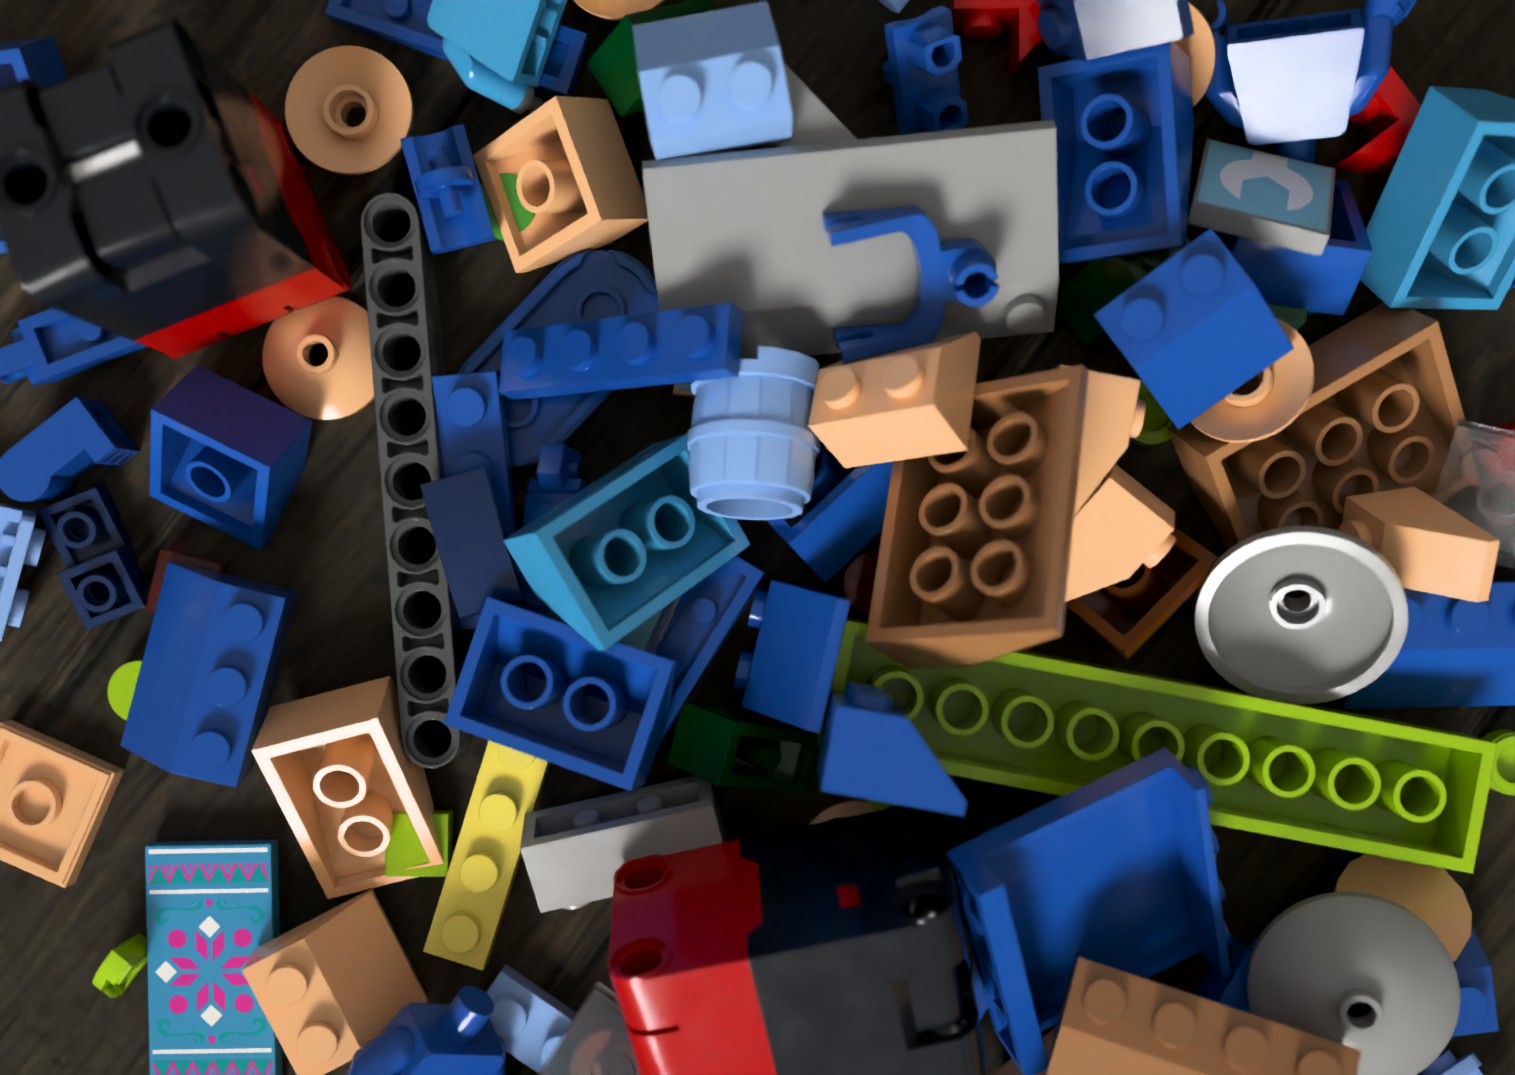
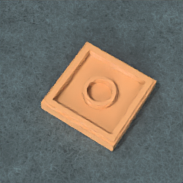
[0,720,125,888]

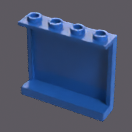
[946,747,1231,1075]

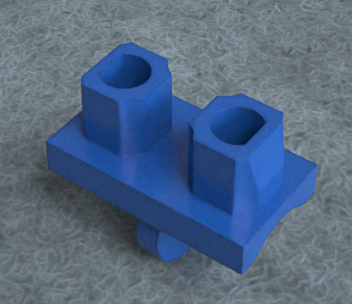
[882,5,969,135]
[400,124,496,255]

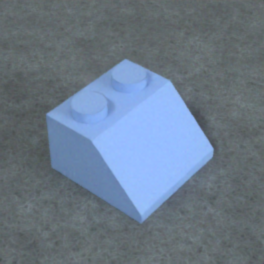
[632,1,793,160]

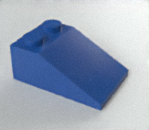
[1038,42,1194,265]

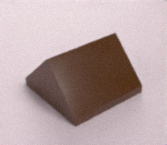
[1065,527,1218,659]

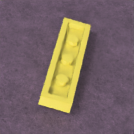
[423,740,550,971]

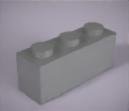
[520,775,727,913]

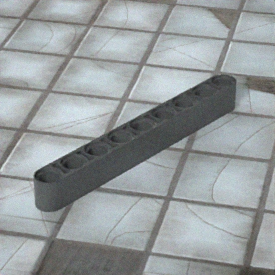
[361,193,473,769]

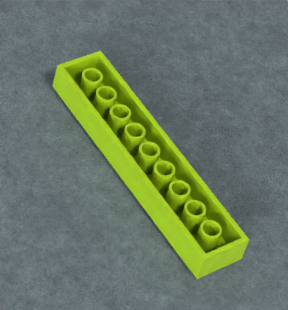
[817,617,1498,874]

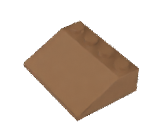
[1167,302,1481,550]
[865,364,1089,670]
[1044,957,1361,1075]

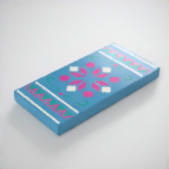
[145,839,283,1075]

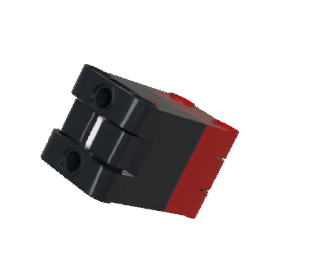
[0,18,352,359]
[607,804,987,1075]

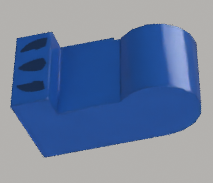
[0,397,140,503]

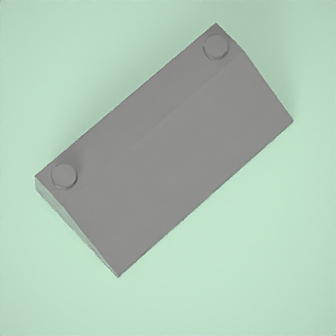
[642,120,1059,359]

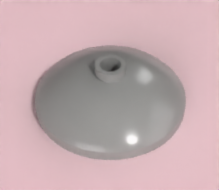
[1195,526,1409,705]
[1246,892,1460,1075]

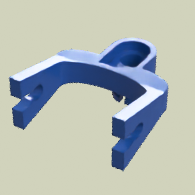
[822,206,999,363]

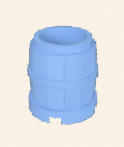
[687,346,820,520]

